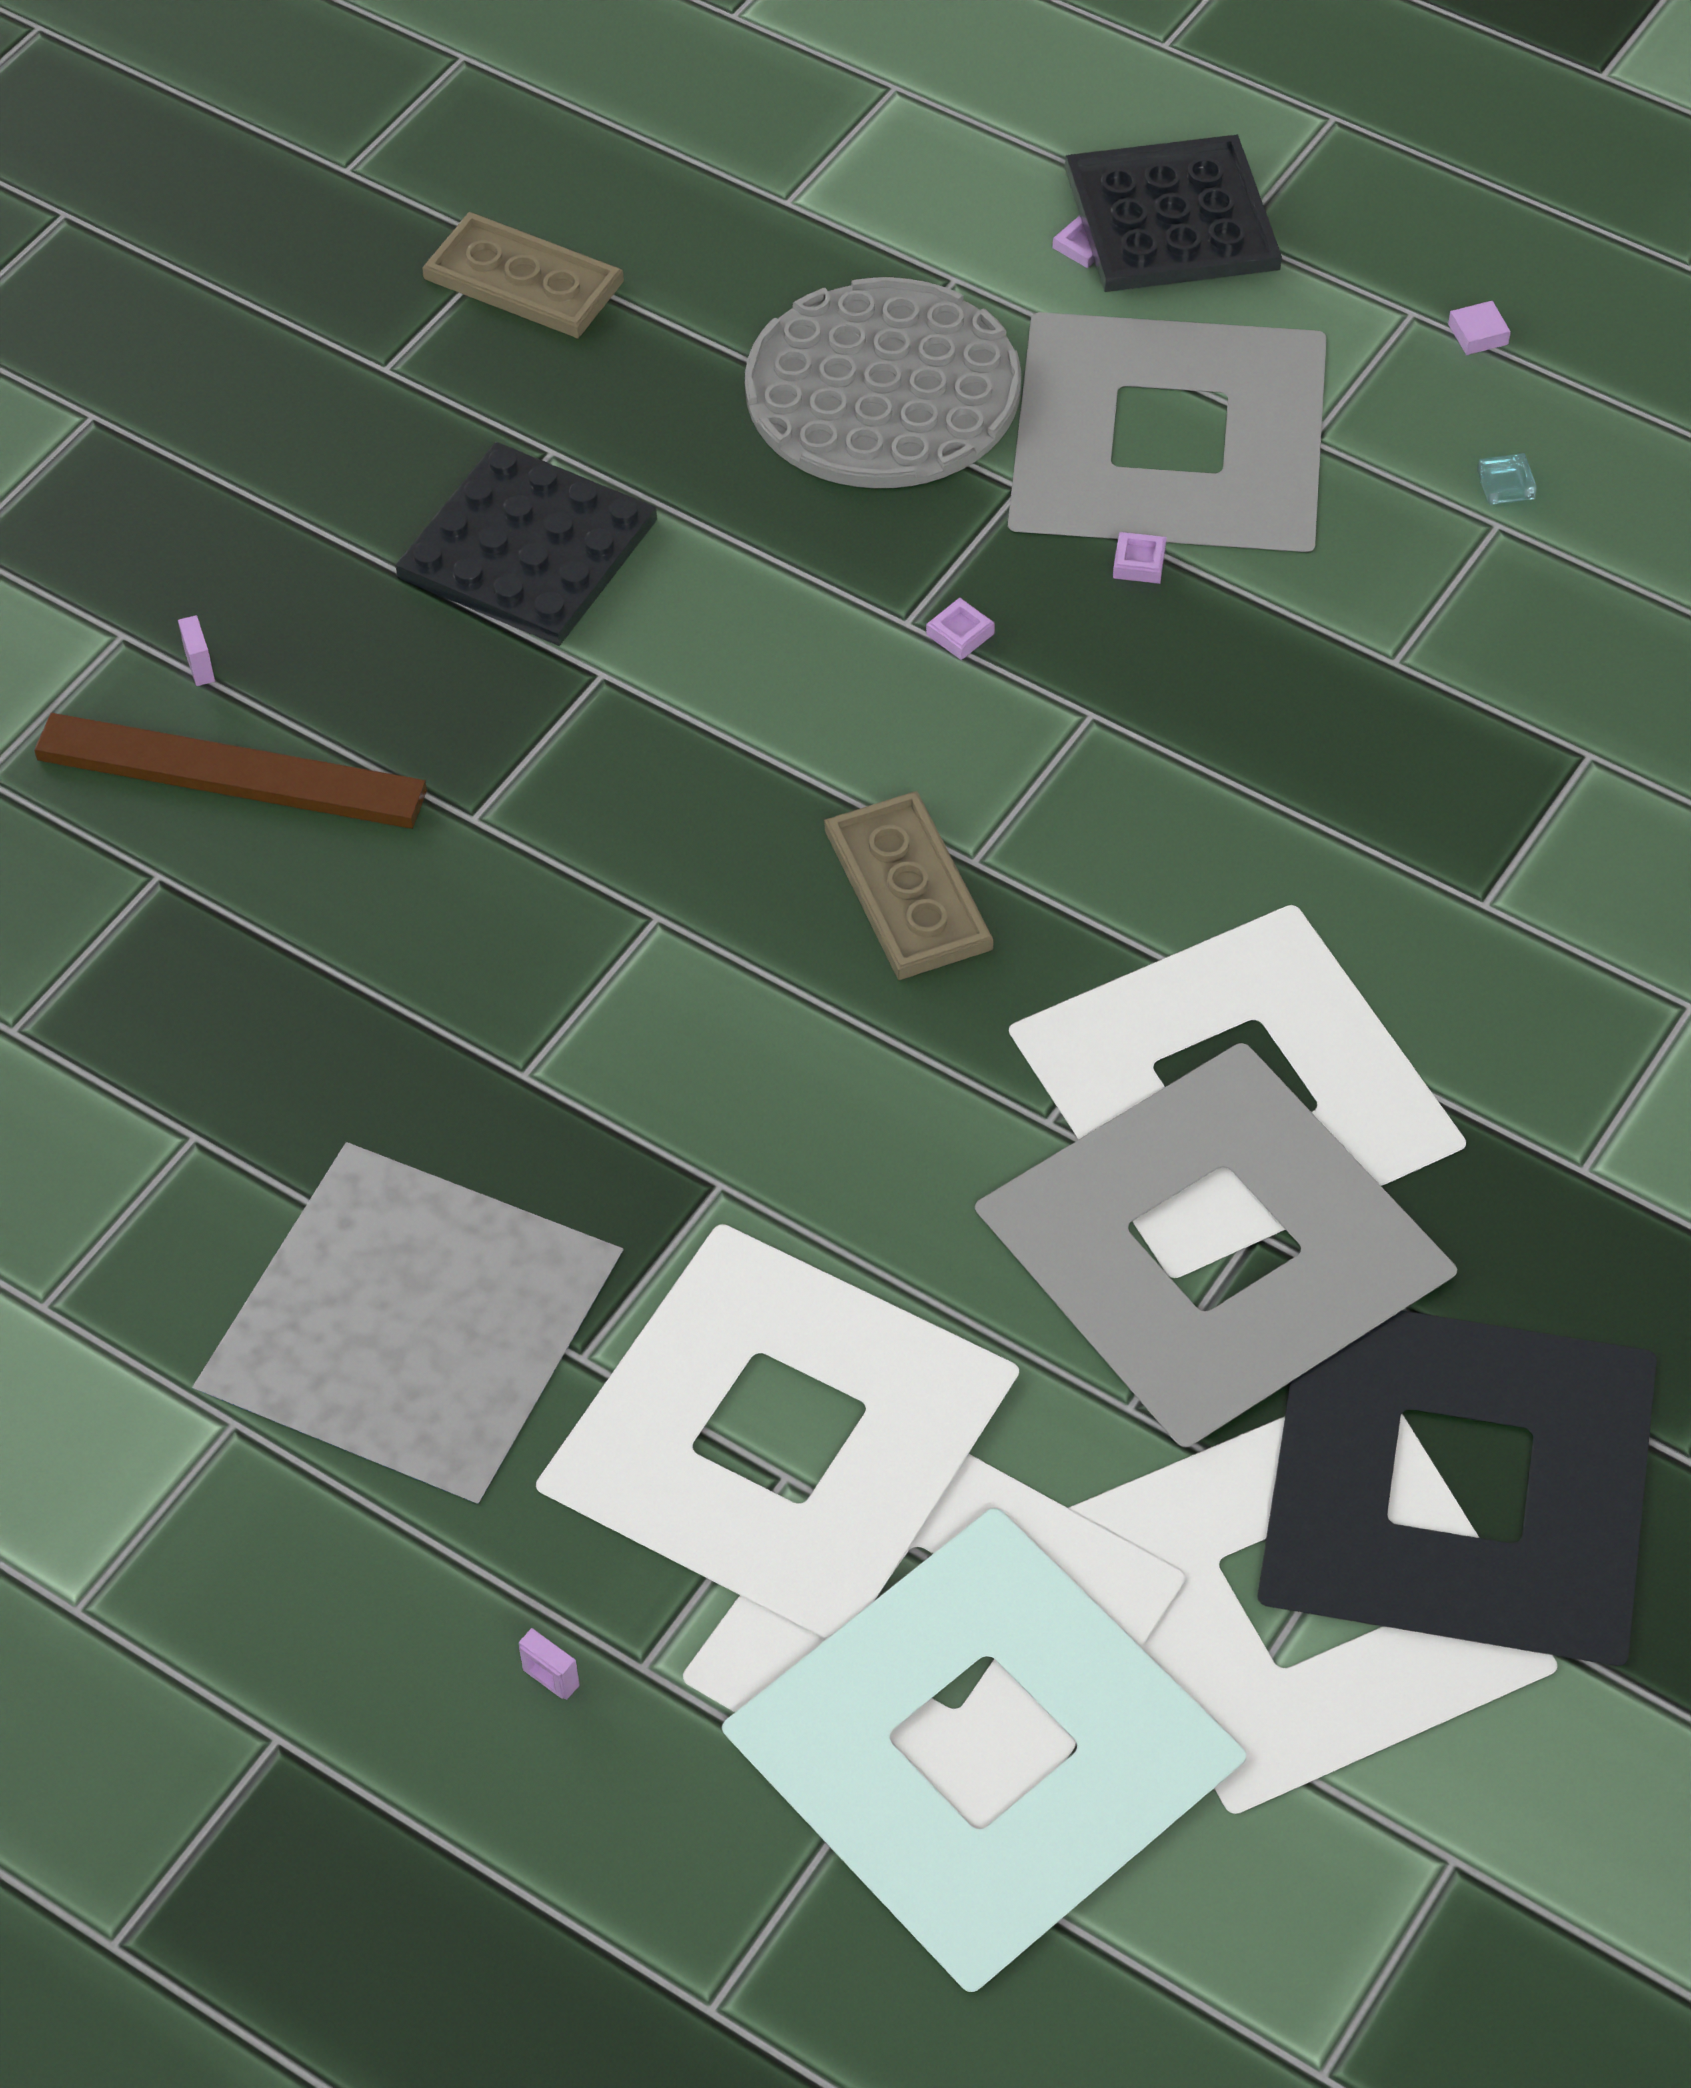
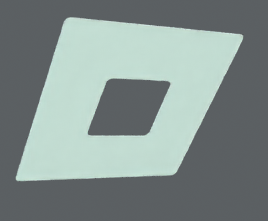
[722,1508,1246,1992]

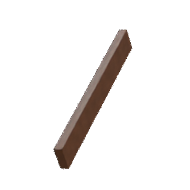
[34,713,427,829]

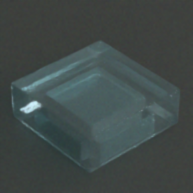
[1477,453,1537,505]

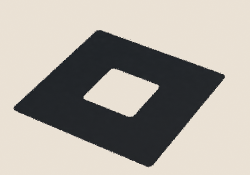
[1257,1311,1657,1666]

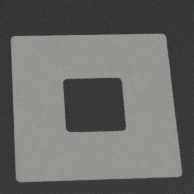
[1008,312,1326,552]
[975,1043,1457,1447]

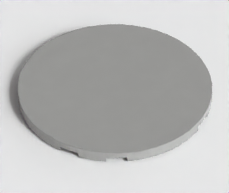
[745,277,1021,488]

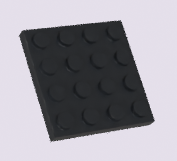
[1065,134,1282,292]
[395,442,657,646]

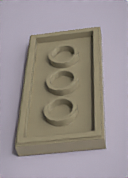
[422,212,624,339]
[824,791,993,981]

